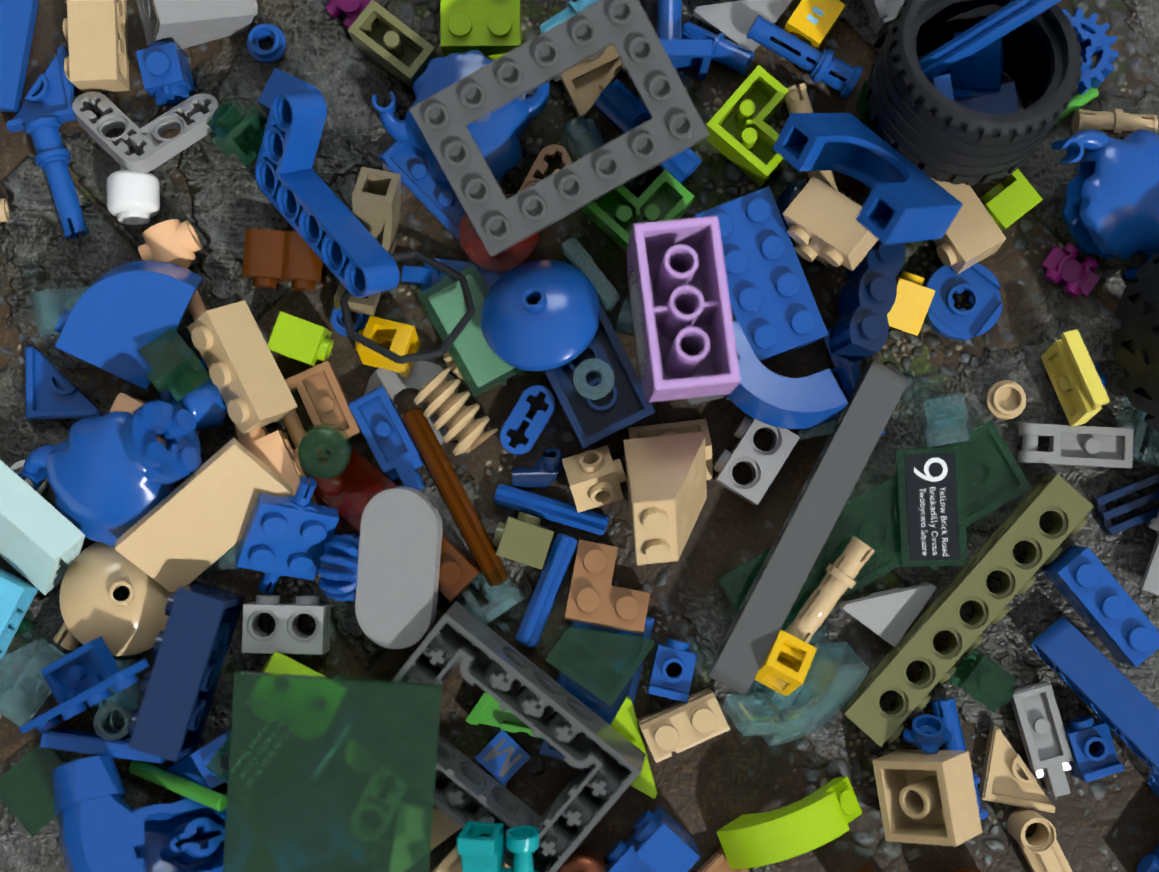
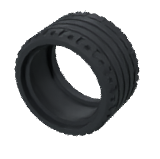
[866,0,1083,185]

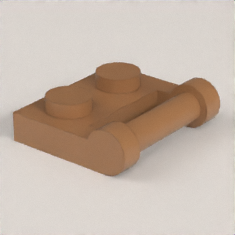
[282,360,362,462]

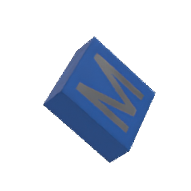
[475,730,532,786]

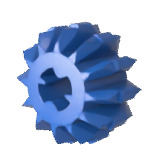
[317,534,360,602]

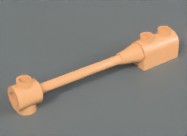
[138,219,318,504]

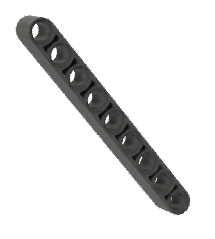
[707,359,909,695]

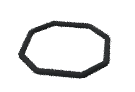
[340,250,475,364]

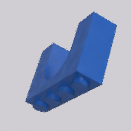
[773,113,963,245]

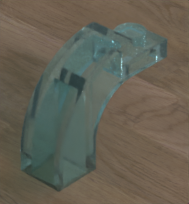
[723,642,870,746]

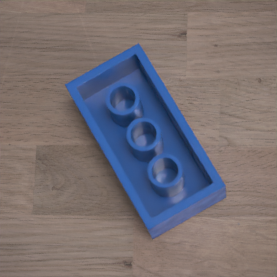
[694,186,828,363]

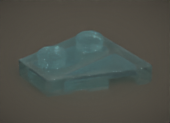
[0,638,66,727]

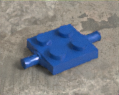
[235,476,339,595]

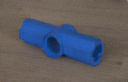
[594,79,702,184]

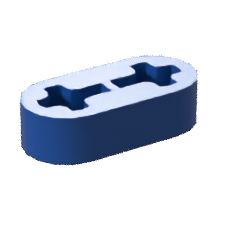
[500,385,555,455]

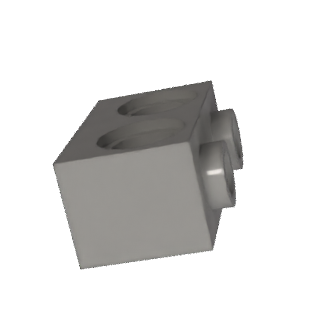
[712,415,800,505]
[242,595,331,655]

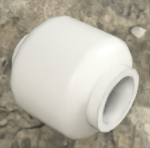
[106,166,160,225]

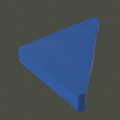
[6,46,78,133]
[25,347,103,420]

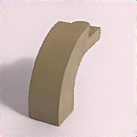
[334,167,401,316]

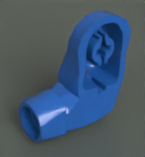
[52,755,252,872]

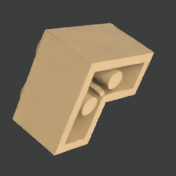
[783,176,878,271]

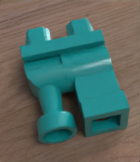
[457,821,539,872]

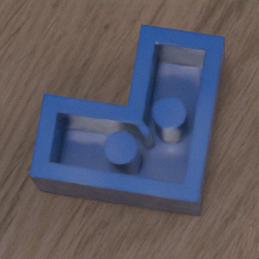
[605,806,700,872]

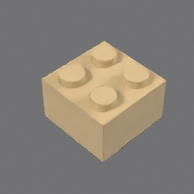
[872,749,982,846]

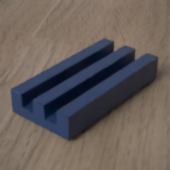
[1092,472,1159,535]

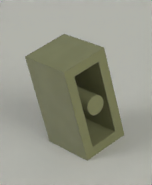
[348,0,438,91]

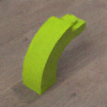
[716,776,862,869]

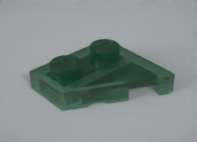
[545,626,655,706]

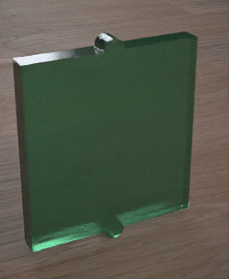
[0,745,71,836]

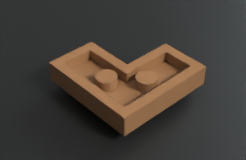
[564,539,650,634]

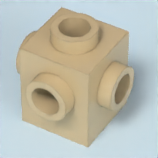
[562,445,627,513]

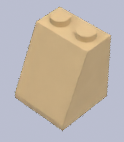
[624,432,707,565]

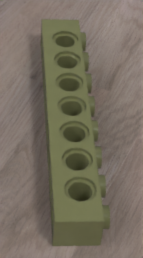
[837,474,1094,747]

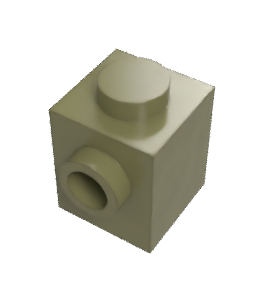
[492,511,555,570]

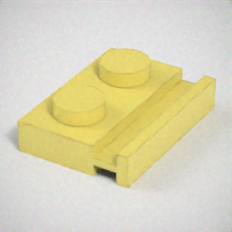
[1041,329,1110,427]

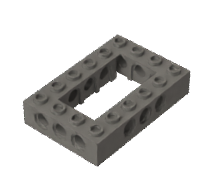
[409,0,710,257]
[348,601,646,872]

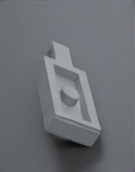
[1008,681,1074,797]

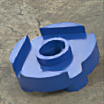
[924,263,1003,341]
[122,401,202,484]

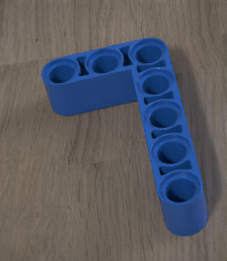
[255,89,400,298]
[1030,617,1159,797]

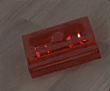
[314,442,399,532]

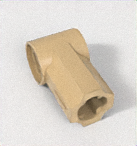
[1007,807,1073,872]

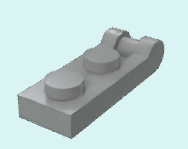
[1017,423,1134,469]

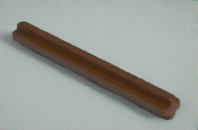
[402,407,509,587]

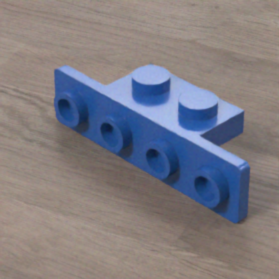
[19,636,149,734]

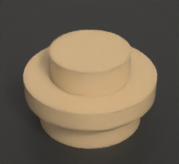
[985,380,1026,420]

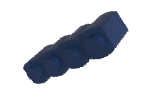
[829,239,905,362]

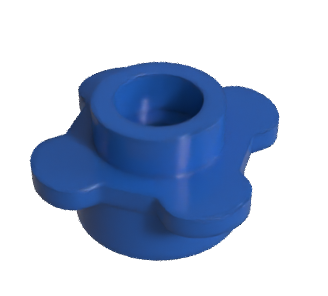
[903,714,953,755]

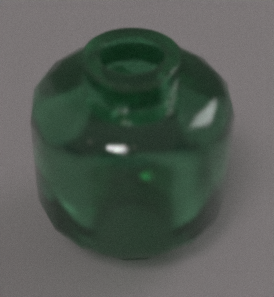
[297,423,352,479]

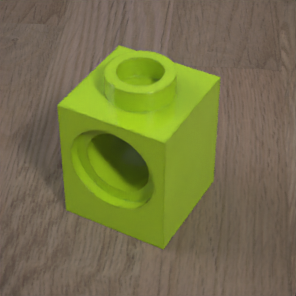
[267,311,334,367]

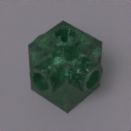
[207,97,267,167]

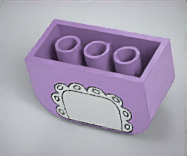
[627,216,741,403]

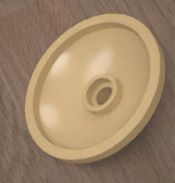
[59,542,171,656]

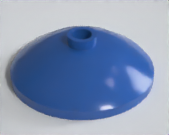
[480,259,601,371]

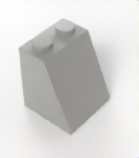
[135,0,258,49]

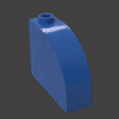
[55,260,203,390]

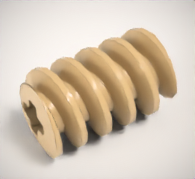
[414,367,498,456]

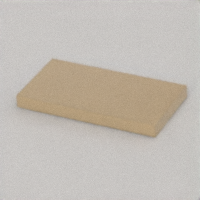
[114,438,293,593]

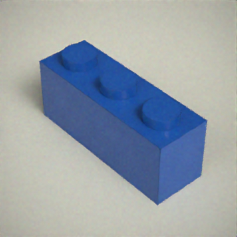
[1042,546,1159,667]

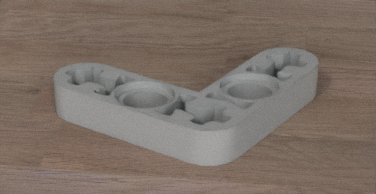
[72,91,222,174]

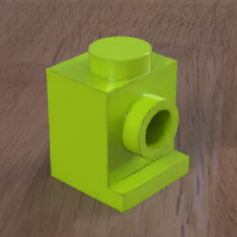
[981,169,1043,231]

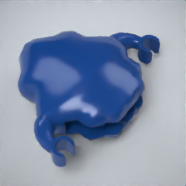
[372,50,550,183]
[1051,129,1159,279]
[17,411,175,546]

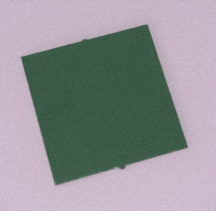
[223,671,442,872]

